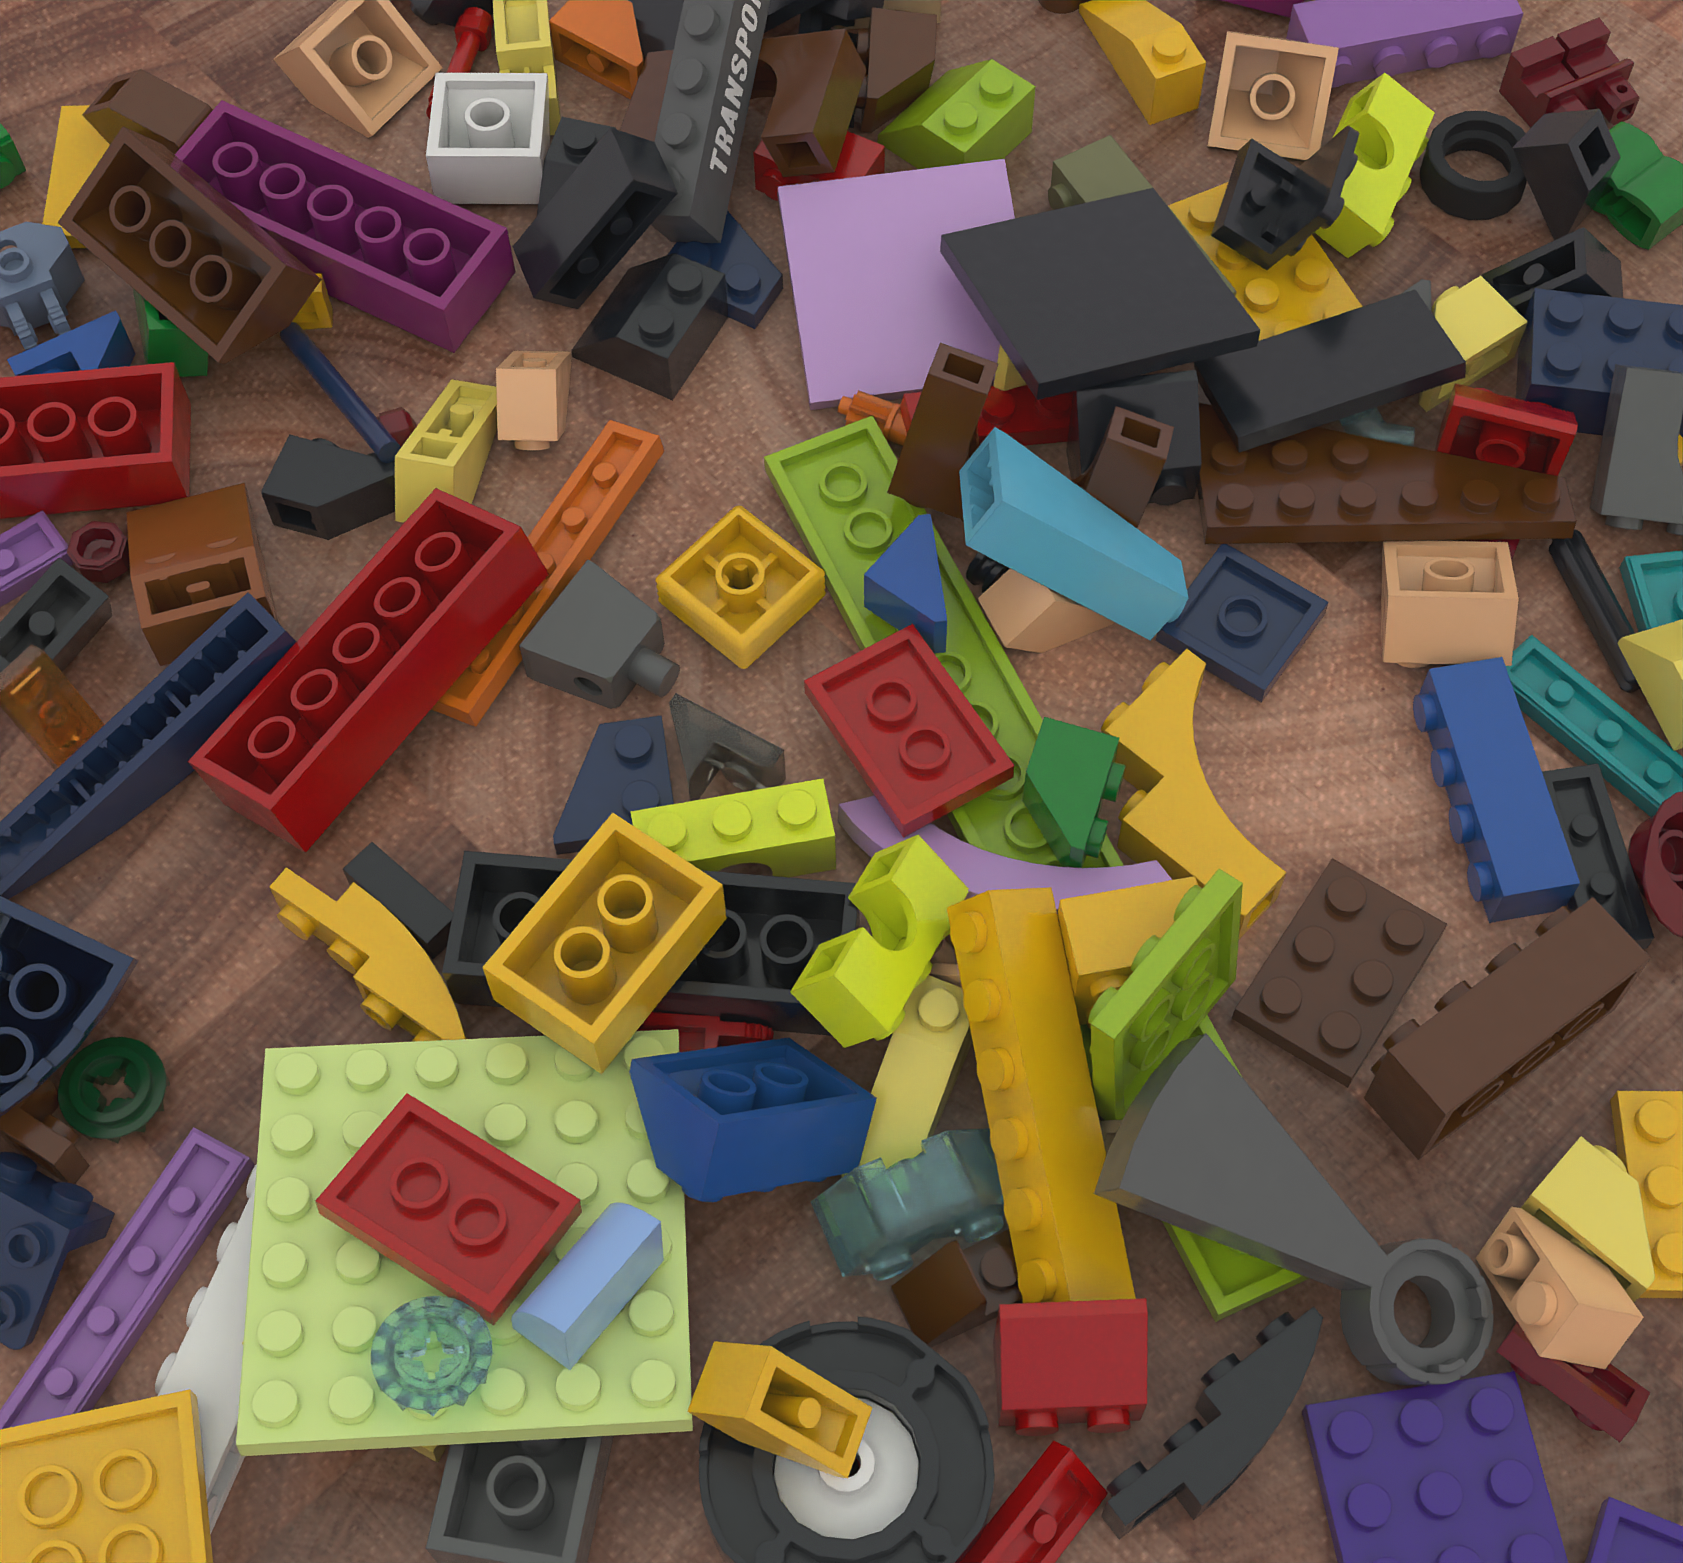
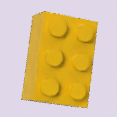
[482,813,727,1074]

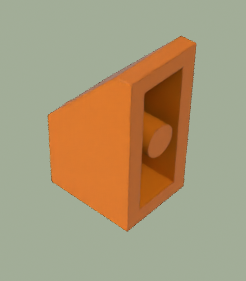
[549,0,644,100]

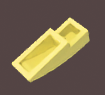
[493,0,561,135]

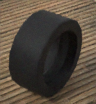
[1420,111,1527,220]

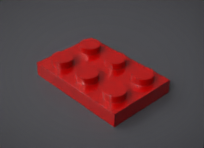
[804,624,1014,838]
[315,1093,582,1326]

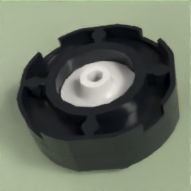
[699,1316,995,1563]

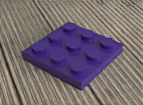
[1301,1371,1568,1563]

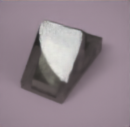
[669,693,786,801]

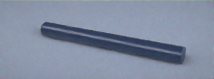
[280,322,401,463]

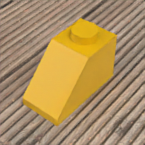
[687,1341,872,1479]

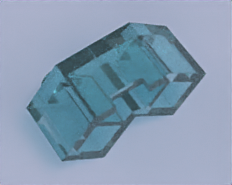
[811,1128,1005,1281]

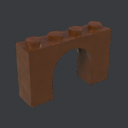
[620,28,866,177]
[887,343,1174,528]

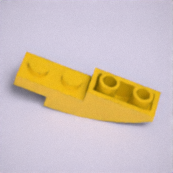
[269,867,468,1042]

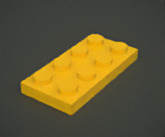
[1168,182,1363,341]

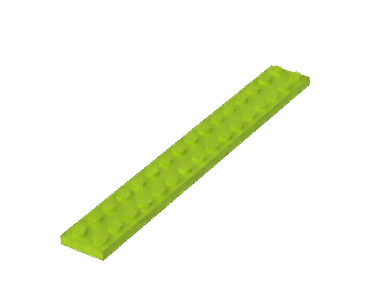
[764,416,1309,1322]

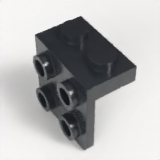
[1211,126,1359,270]

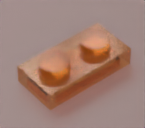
[0,644,105,770]

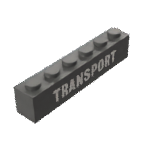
[651,0,770,243]

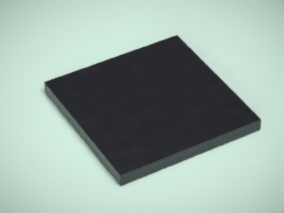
[940,188,1260,400]

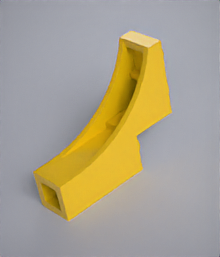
[1101,649,1286,940]

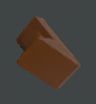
[891,1229,1023,1347]

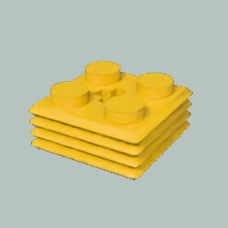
[655,505,826,669]

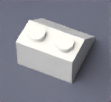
[426,73,550,204]

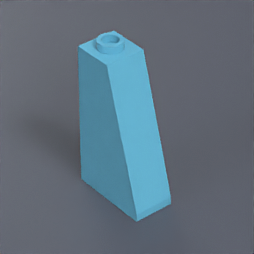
[959,427,1189,641]

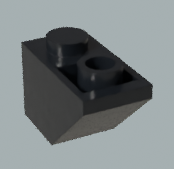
[1513,109,1621,240]
[261,434,395,540]

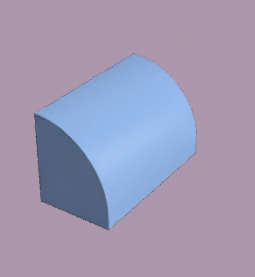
[511,1202,664,1370]

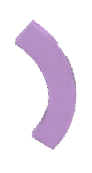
[838,796,1172,914]

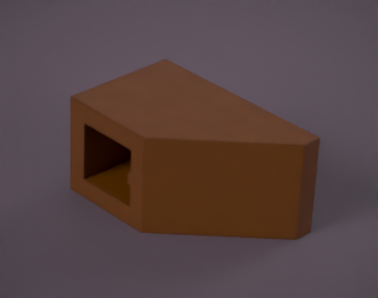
[855,7,937,133]
[82,69,213,154]

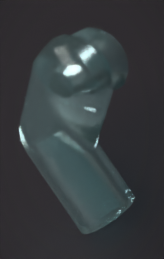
[1339,407,1415,446]

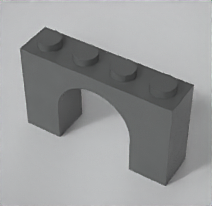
[1590,364,1683,536]

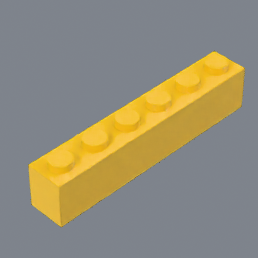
[946,887,1136,1303]

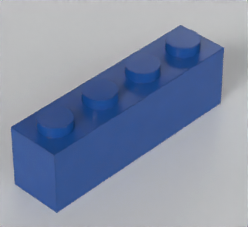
[1413,657,1580,923]

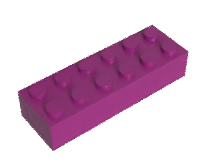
[175,100,516,353]

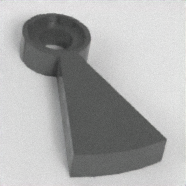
[1094,1033,1494,1386]

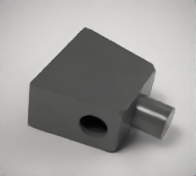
[519,560,680,709]

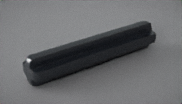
[1548,529,1641,693]

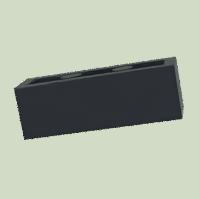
[343,842,453,959]

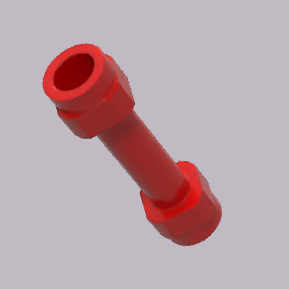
[426,7,494,119]

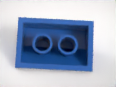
[629,1038,877,1202]

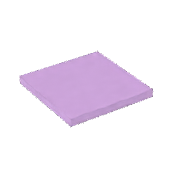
[777,159,1015,410]

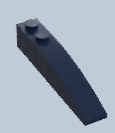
[0,592,297,900]

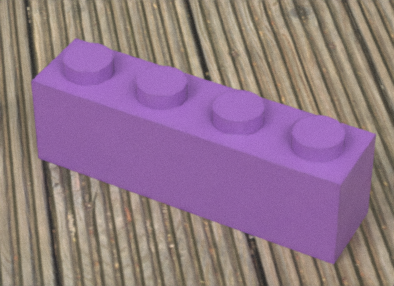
[1286,0,1523,88]

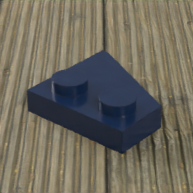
[667,210,783,329]
[553,715,674,855]

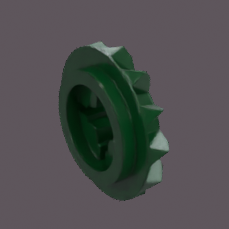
[58,1037,170,1143]

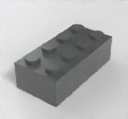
[426,1435,614,1563]

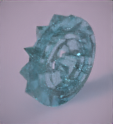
[371,1296,494,1417]

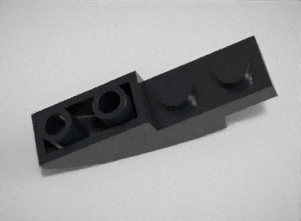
[1101,1307,1323,1540]

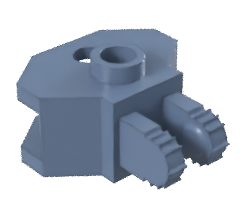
[0,221,85,351]

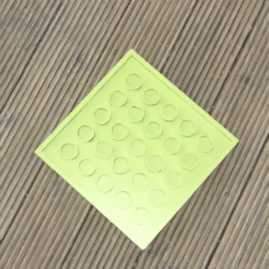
[236,1029,693,1456]

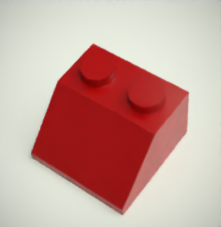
[1435,383,1578,476]
[993,1298,1148,1436]

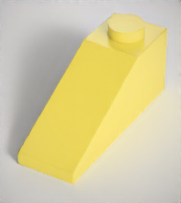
[395,379,498,523]
[841,975,973,1202]

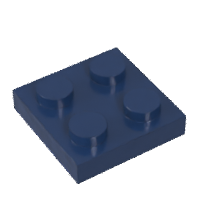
[1156,544,1329,702]

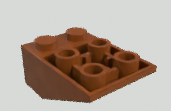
[126,483,278,666]

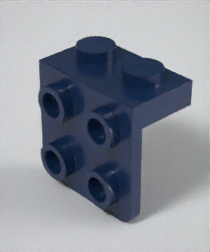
[0,1152,115,1350]

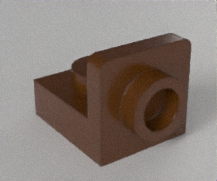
[0,1078,90,1184]

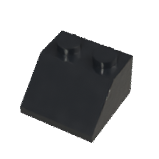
[571,253,728,401]
[1066,370,1201,505]

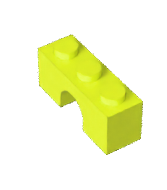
[1314,72,1435,258]
[630,778,836,878]
[790,835,969,1048]

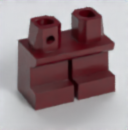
[1499,17,1640,128]

